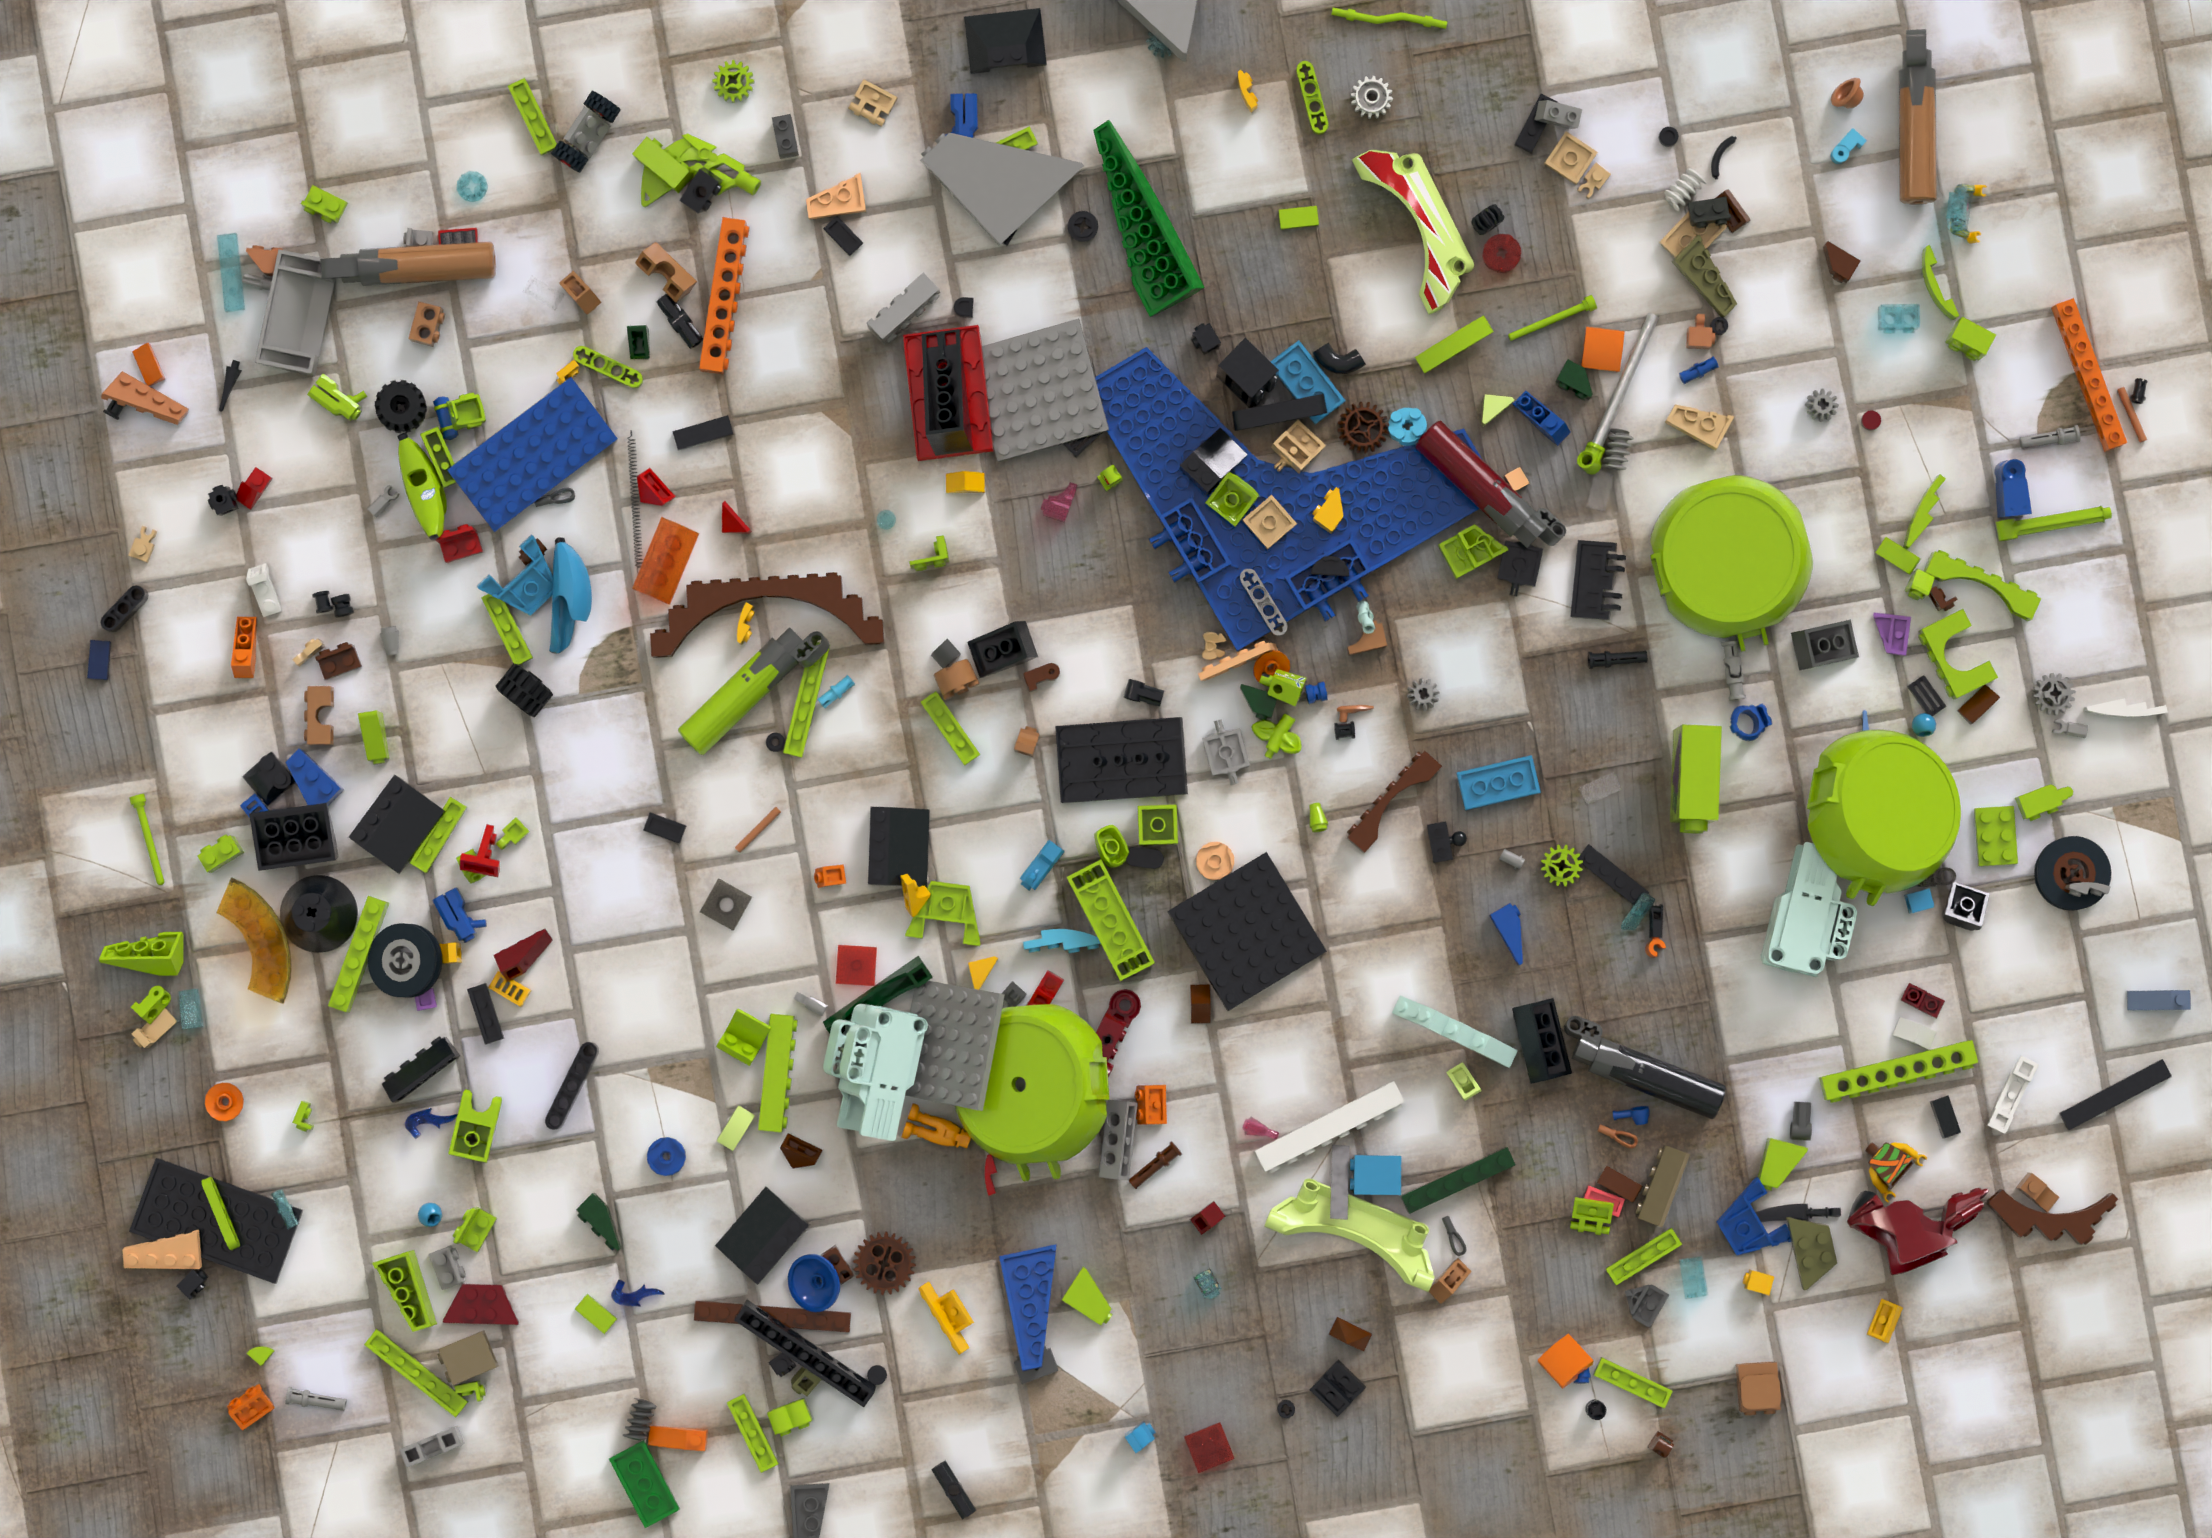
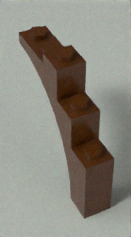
[1985,1189,2118,1245]

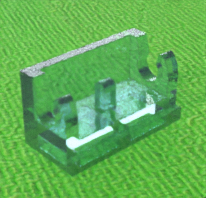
[1679,1256,1708,1299]

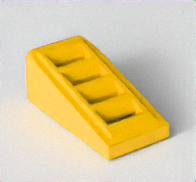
[488,971,532,1007]

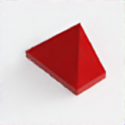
[637,468,675,506]
[722,501,752,534]

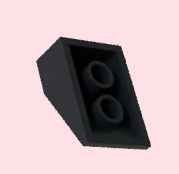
[1179,428,1247,496]
[967,621,1038,678]

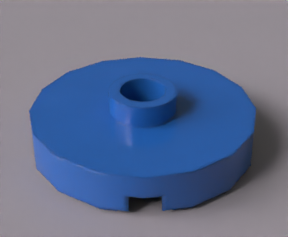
[647,1137,686,1176]

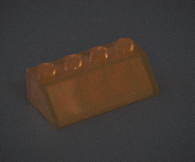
[632,517,699,605]

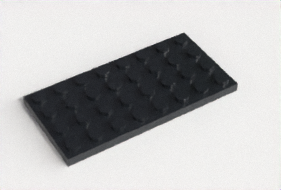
[129,1158,303,1284]

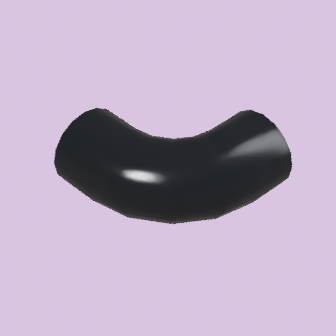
[1313,343,1366,374]

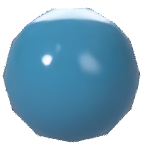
[1912,713,1936,737]
[418,1203,443,1227]

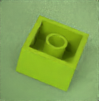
[1945,317,1996,361]
[1138,804,1178,846]

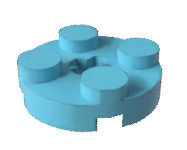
[1388,408,1427,446]

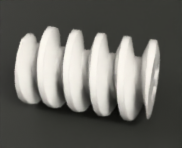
[1664,168,1706,211]

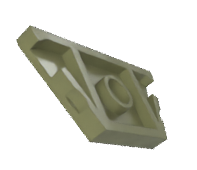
[1786,1217,1837,1290]

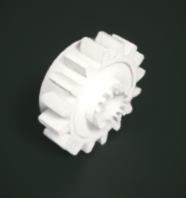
[1350,76,1393,119]

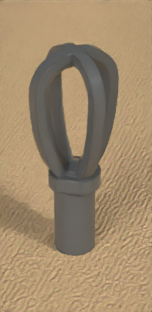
[534,488,575,507]
[1442,1216,1467,1256]

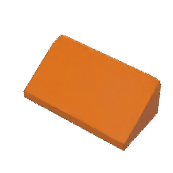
[132,343,165,386]

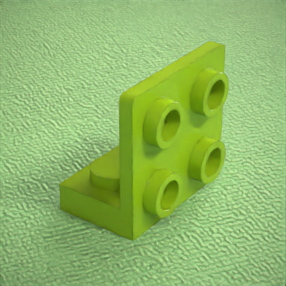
[909,535,949,571]
[716,1009,771,1066]
[453,1207,497,1252]

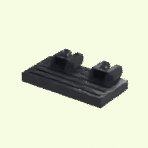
[1570,540,1626,620]

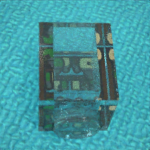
[1193,1268,1222,1299]

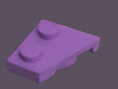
[1873,612,1911,656]

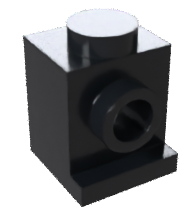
[177,1269,208,1300]
[768,1353,797,1377]

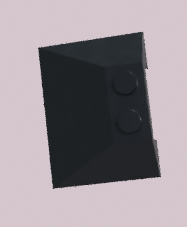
[964,8,1047,74]

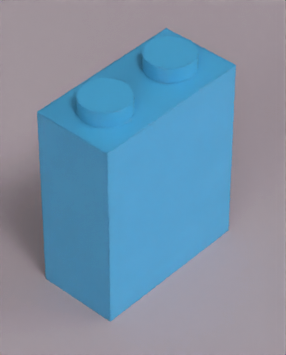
[1350,1155,1401,1195]

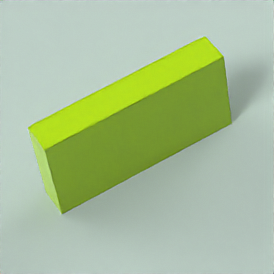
[1278,206,1319,230]
[575,1294,617,1334]

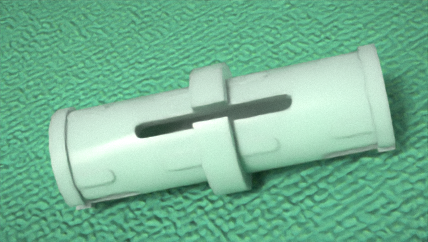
[1356,601,1375,634]

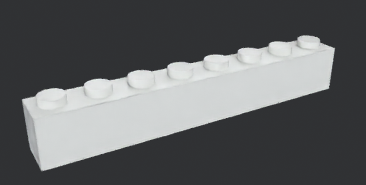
[1254,1081,1405,1173]

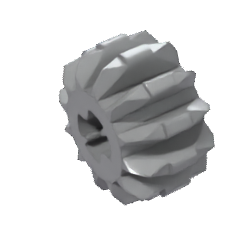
[1805,389,1839,422]
[1407,678,1440,711]

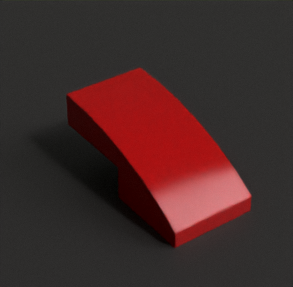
[1027,970,1064,1006]
[985,1154,997,1196]

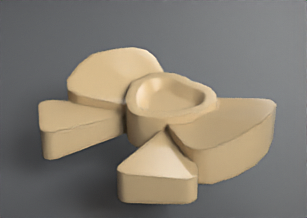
[1202,632,1226,660]

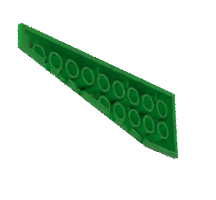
[1093,120,1205,317]

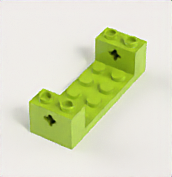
[1067,859,1155,981]

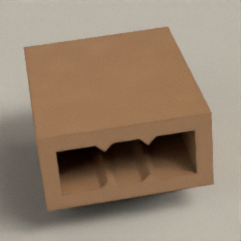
[1736,1361,1781,1415]

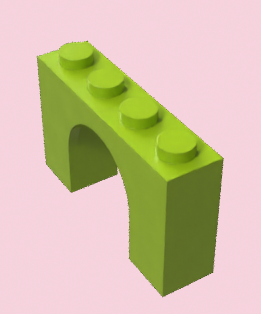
[1918,609,1998,700]

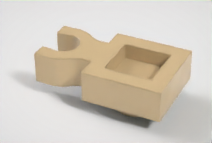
[1577,163,1611,199]
[128,526,157,563]
[292,638,325,667]

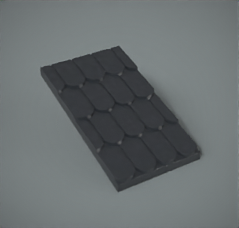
[1055,717,1188,803]

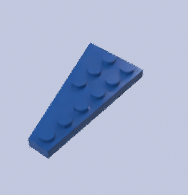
[999,1244,1057,1372]

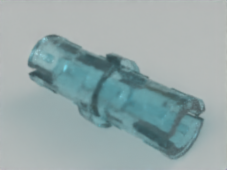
[271,1189,299,1229]

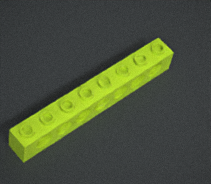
[1819,1040,1978,1103]

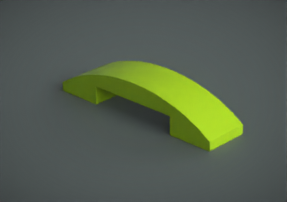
[1922,245,1959,320]

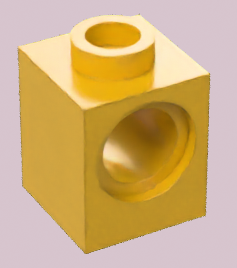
[1743,1269,1774,1295]

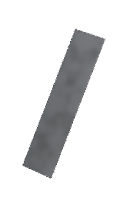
[1330,1145,1350,1220]

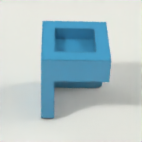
[1904,888,1934,914]

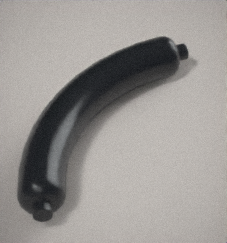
[1711,136,1737,180]

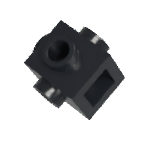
[208,485,239,516]

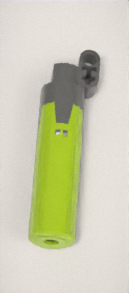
[678,627,830,755]

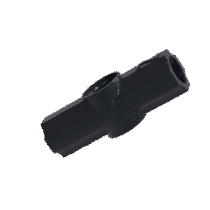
[657,294,703,349]
[931,1460,977,1520]

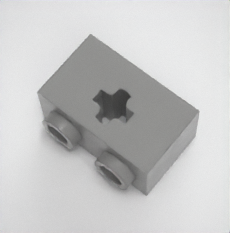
[1535,100,1582,129]

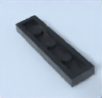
[1577,844,1649,908]

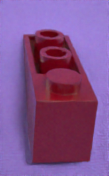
[493,929,553,982]

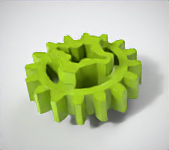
[712,60,755,103]
[1541,844,1583,886]

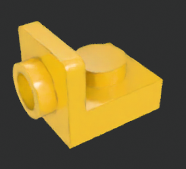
[556,360,581,384]

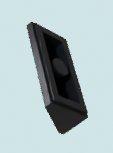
[1930,1095,1961,1138]

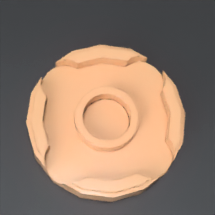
[1196,842,1234,880]

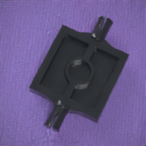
[1497,541,1543,597]

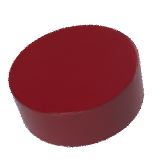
[1861,410,1881,430]

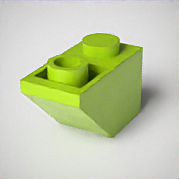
[1904,568,1935,600]

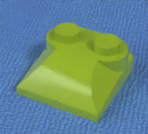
[1205,472,1260,527]

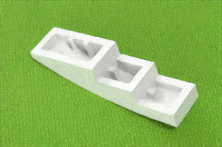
[2083,698,2168,718]

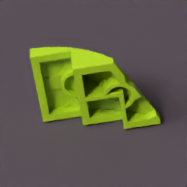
[1438,524,1508,579]

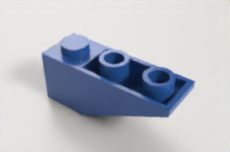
[1513,391,1571,446]

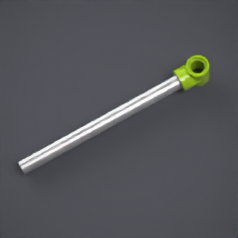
[1577,313,1659,475]

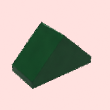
[627,325,650,359]

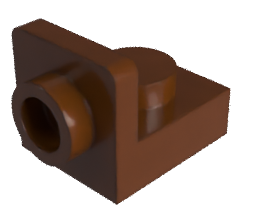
[1928,586,1958,611]

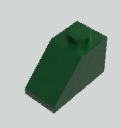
[1240,684,1277,721]

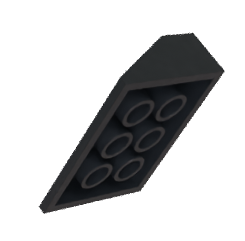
[349,774,446,874]
[249,803,339,871]
[868,807,930,887]
[715,1187,810,1285]

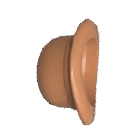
[1831,78,1864,109]

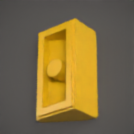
[1867,1298,1903,1343]

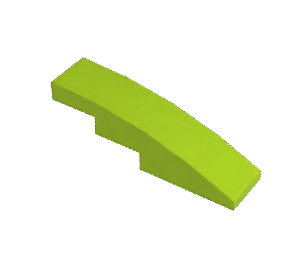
[1415,316,1494,373]
[1903,474,1946,549]

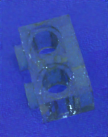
[1878,304,1920,334]

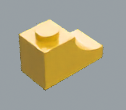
[439,942,462,964]

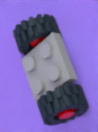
[551,91,621,173]

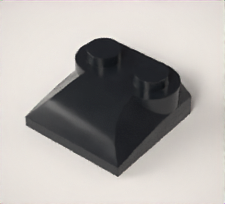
[242,751,296,806]
[1942,881,1990,931]

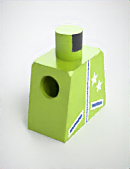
[1259,669,1307,706]

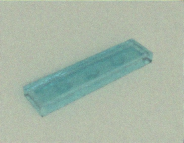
[217,233,245,312]

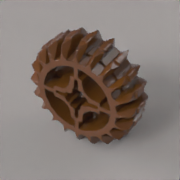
[1337,402,1389,454]

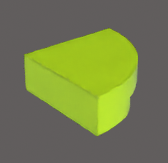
[246,1346,275,1366]

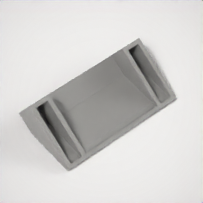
[255,249,336,377]

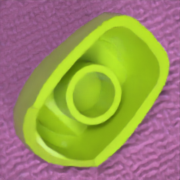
[1094,825,1129,868]

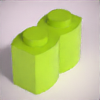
[767,1398,813,1436]

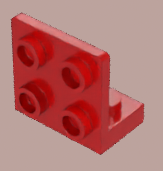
[436,524,483,563]

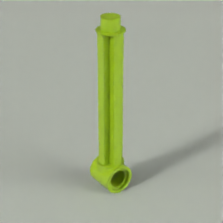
[1996,506,2112,541]

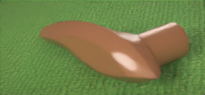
[1337,705,1374,722]

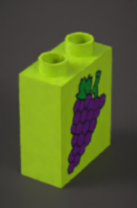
[1670,724,1722,834]

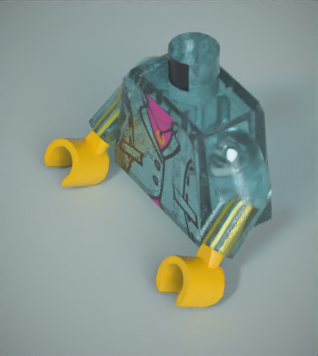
[1946,184,1987,244]

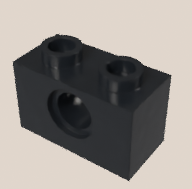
[679,167,723,214]

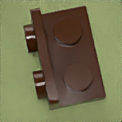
[315,642,362,680]

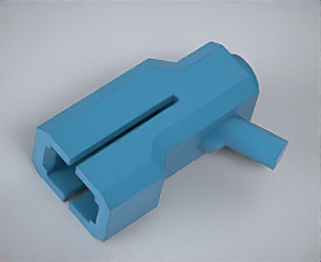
[1020,840,1065,891]

